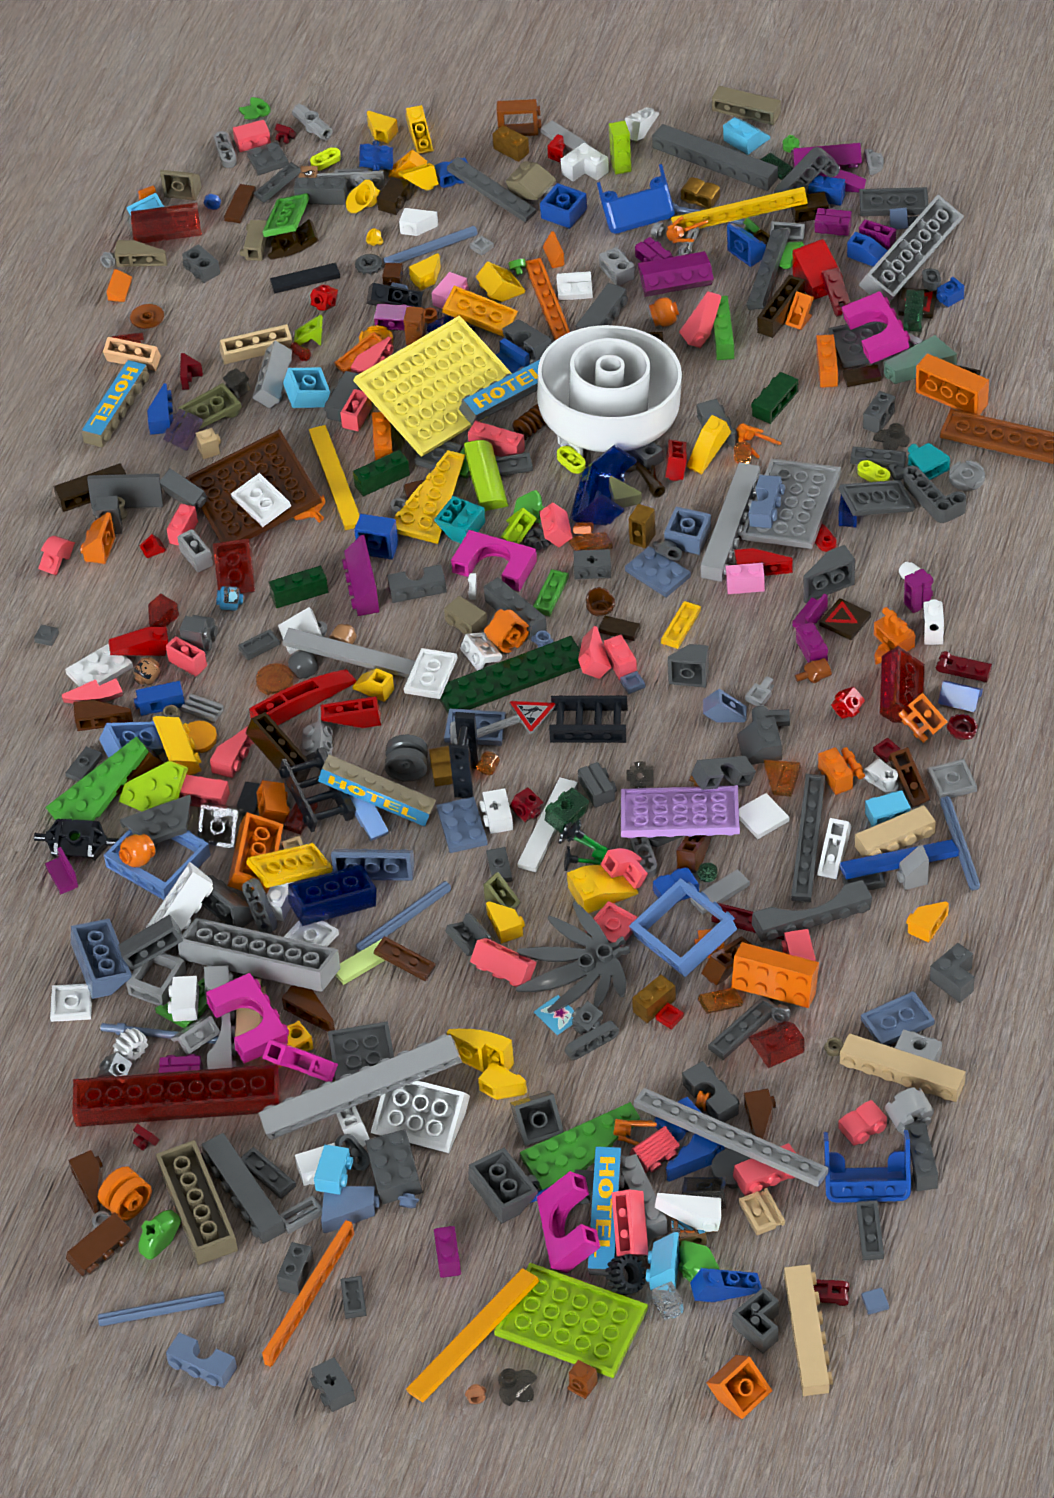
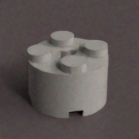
[885,1087,934,1136]

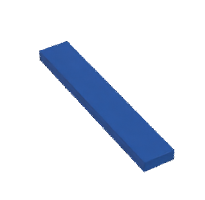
[840,839,959,879]

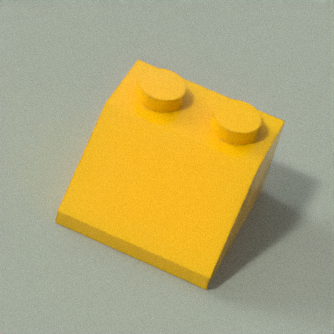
[476,261,526,302]

